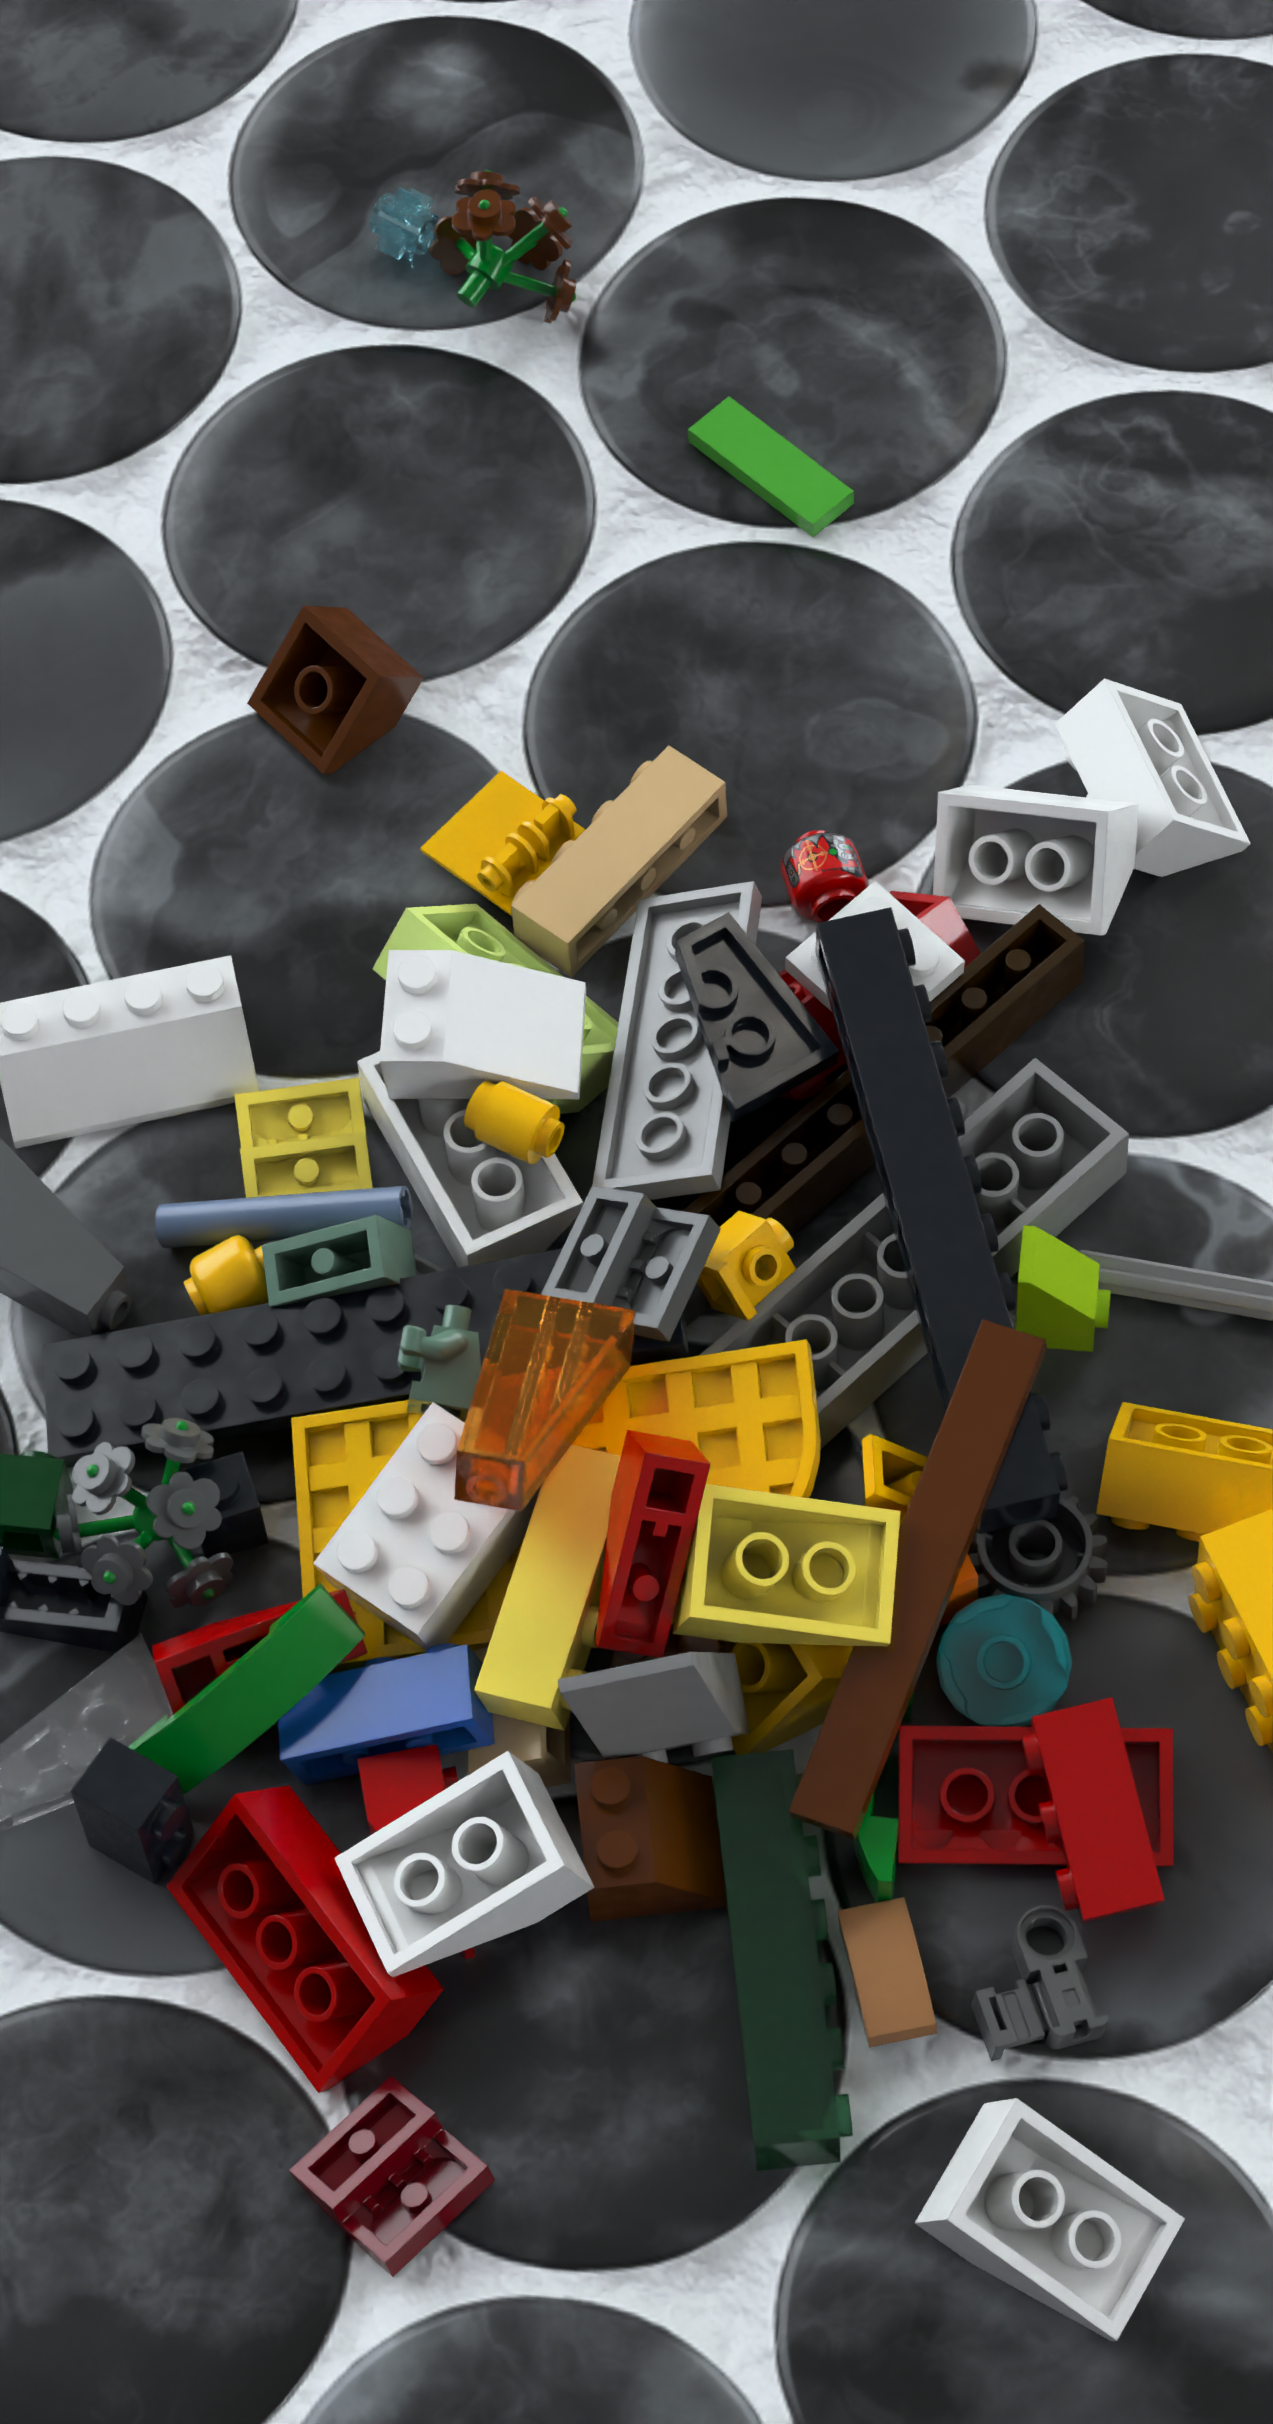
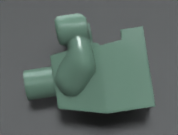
[397,1305,482,1423]

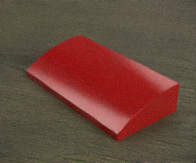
[898,1726,1174,1867]

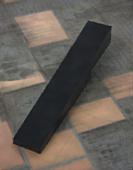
[0,1547,148,1656]

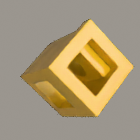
[697,1211,796,1321]

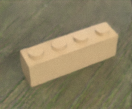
[511,745,727,978]

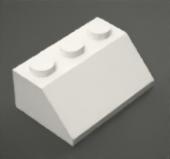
[1055,678,1251,877]
[933,785,1139,936]

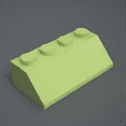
[372,904,619,1114]

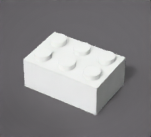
[313,1402,543,1650]

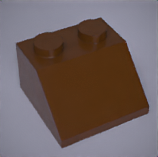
[247,605,424,774]
[574,1756,727,1922]

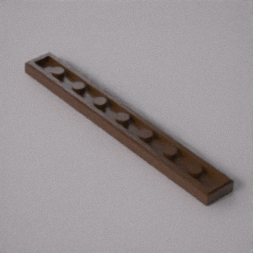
[789,1319,1047,1840]

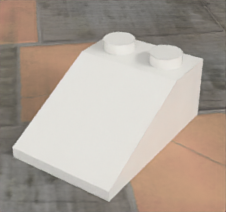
[379,950,586,1099]
[334,1751,595,1977]
[915,2098,1185,2341]

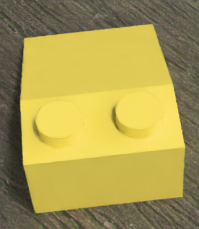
[672,1484,901,1647]

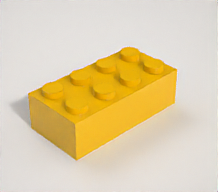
[1188,1509,1273,1753]

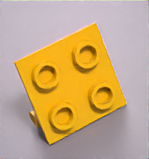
[420,771,586,916]

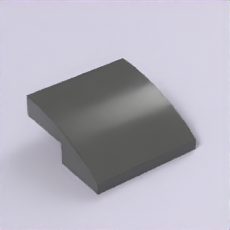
[540,1186,721,1342]

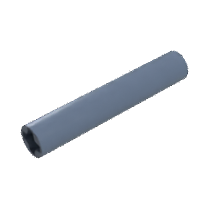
[155,1186,413,1248]

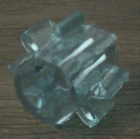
[369,187,440,260]

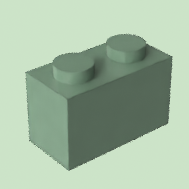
[262,1215,417,1307]

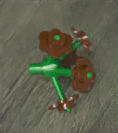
[429,170,576,324]

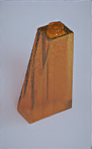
[454,1289,636,1511]

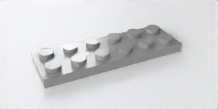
[592,881,762,1200]

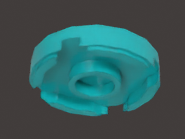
[936,1594,1072,1727]

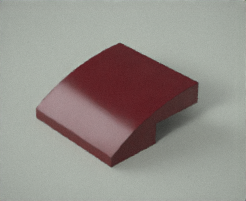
[289,2076,495,2277]

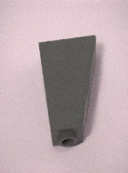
[0,1138,133,1338]

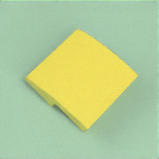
[234,1077,373,1198]

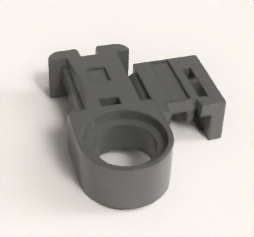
[971,1905,1110,2061]

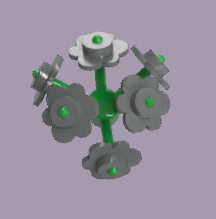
[53,1418,233,1608]

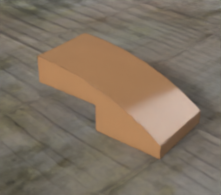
[837,1897,937,2048]

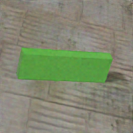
[688,396,854,537]

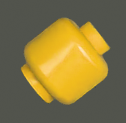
[183,1235,269,1315]

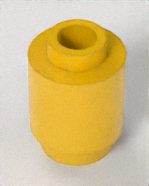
[464,1081,565,1165]

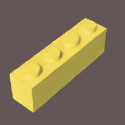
[474,1441,621,1731]

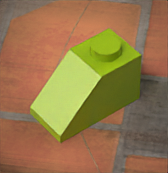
[1016,1225,1111,1352]

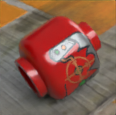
[780,830,869,923]

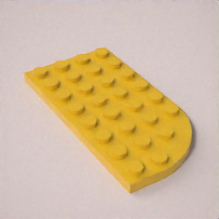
[291,1339,821,1673]

